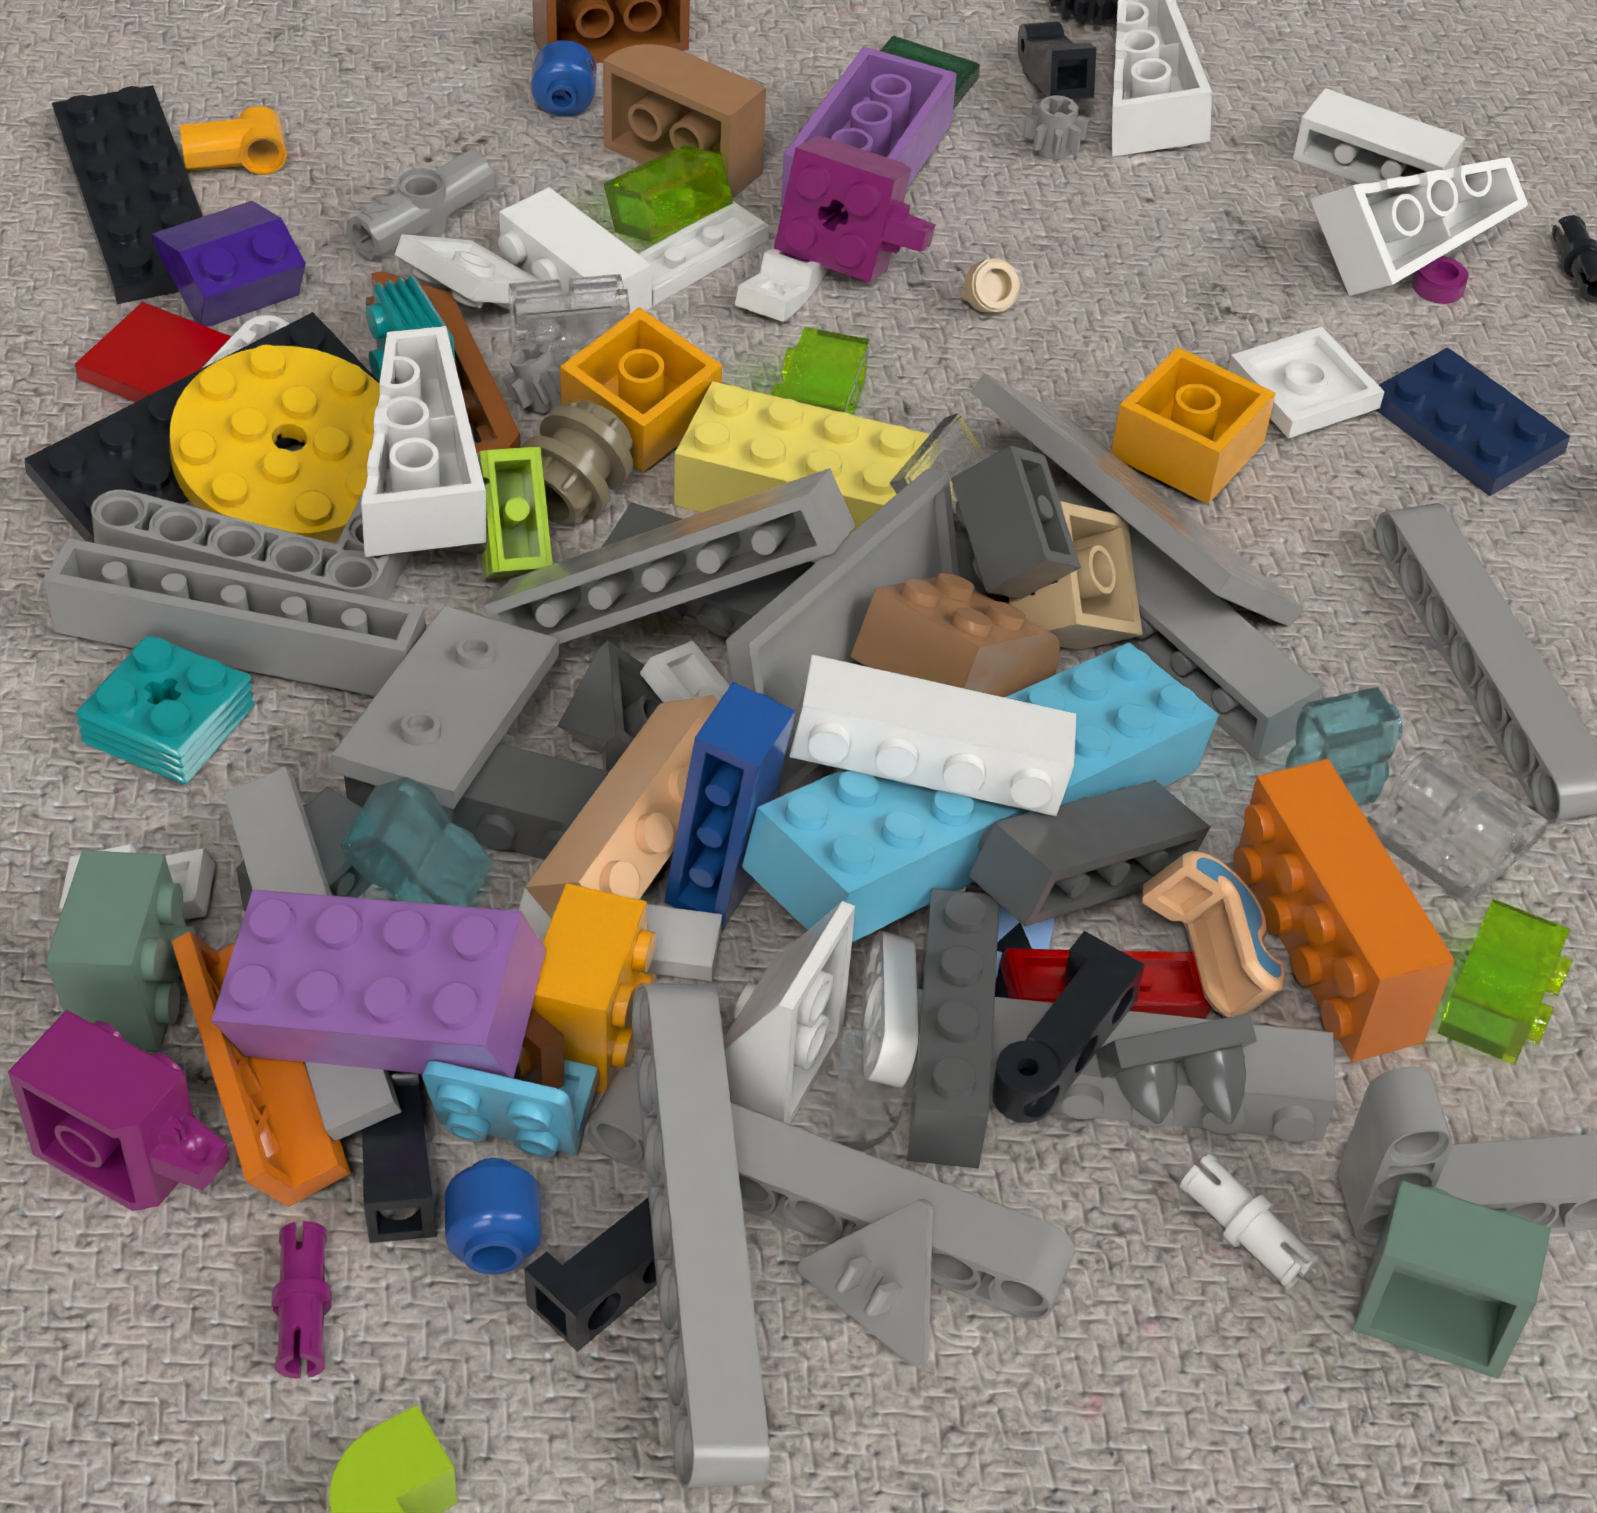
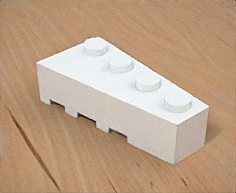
[1112,0,1212,157]
[1310,157,1528,296]
[361,326,486,557]

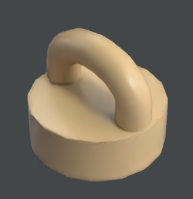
[961,258,1020,314]

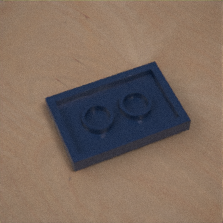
[1376,347,1570,496]

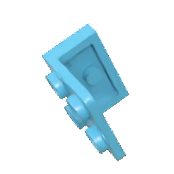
[422,1059,600,1158]

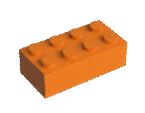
[1233,759,1455,1063]

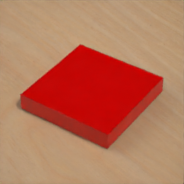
[75,302,232,402]

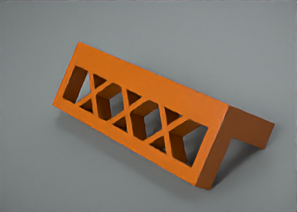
[171,931,351,1207]

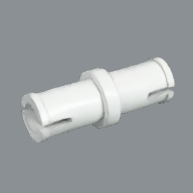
[1180,1154,1319,1289]

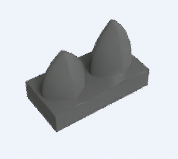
[1095,1013,1257,1124]

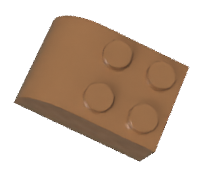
[603,44,766,203]
[850,573,1060,697]

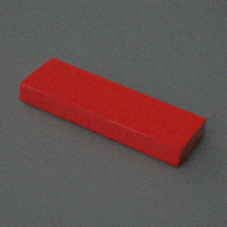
[1000,948,1212,1019]

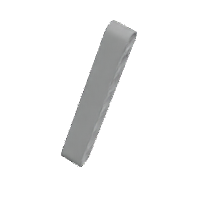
[1376,503,1597,823]
[632,983,770,1488]
[584,1067,1075,1320]

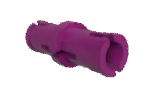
[271,1221,332,1379]

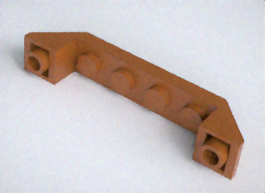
[366,271,520,454]

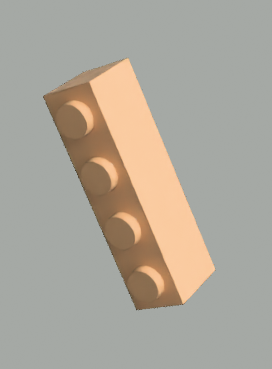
[525,695,718,920]

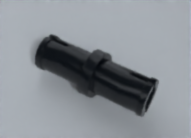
[1552,215,1597,303]

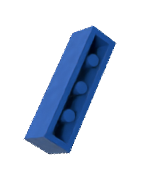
[664,682,795,931]

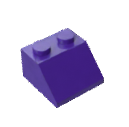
[152,201,306,327]

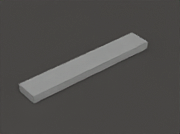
[224,766,402,1141]

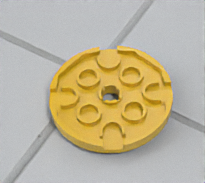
[169,345,380,543]

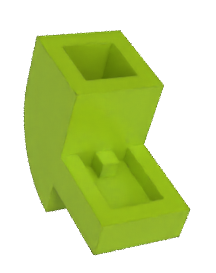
[329,1405,458,1513]

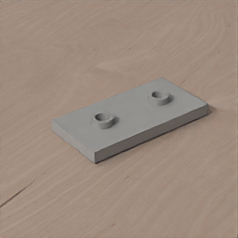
[331,605,559,809]

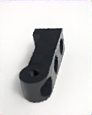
[1018,21,1096,99]
[992,930,1145,1123]
[362,1070,436,1243]
[524,1197,657,1352]

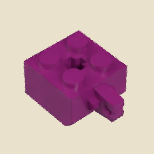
[774,135,936,283]
[8,1010,230,1211]

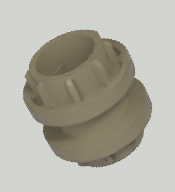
[521,401,633,525]

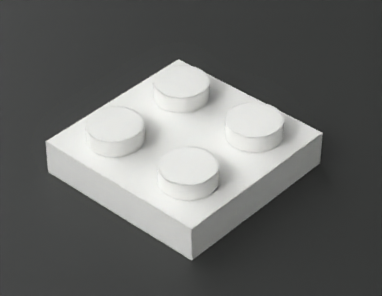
[395,234,548,310]
[1228,326,1384,439]

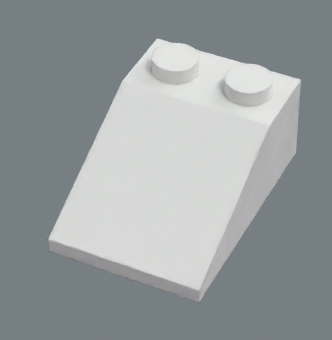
[723,901,855,1125]

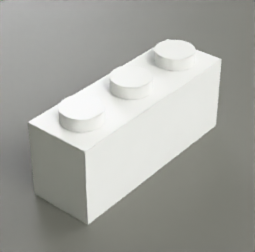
[1293,88,1465,184]
[498,187,652,334]

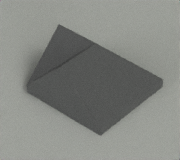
[558,641,663,771]

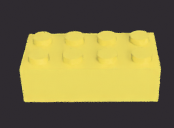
[674,381,932,535]

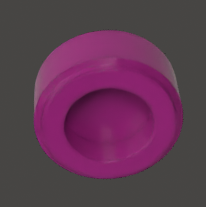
[1412,256,1469,304]

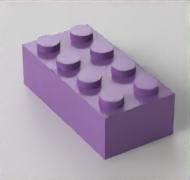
[781,46,957,214]
[211,890,546,1079]

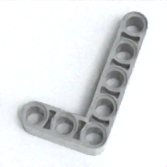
[91,487,412,600]
[1338,1067,1597,1246]

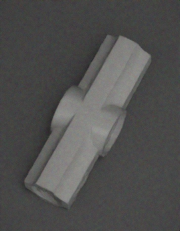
[347,148,496,261]

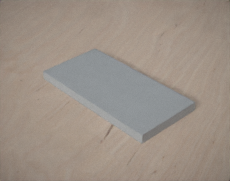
[971,373,1304,627]
[726,469,959,799]

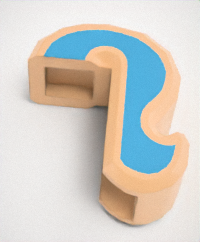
[1142,851,1284,1018]

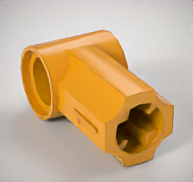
[179,106,287,175]

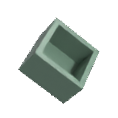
[45,850,196,1051]
[1353,1180,1551,1379]

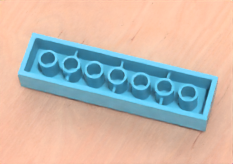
[742,642,1219,942]

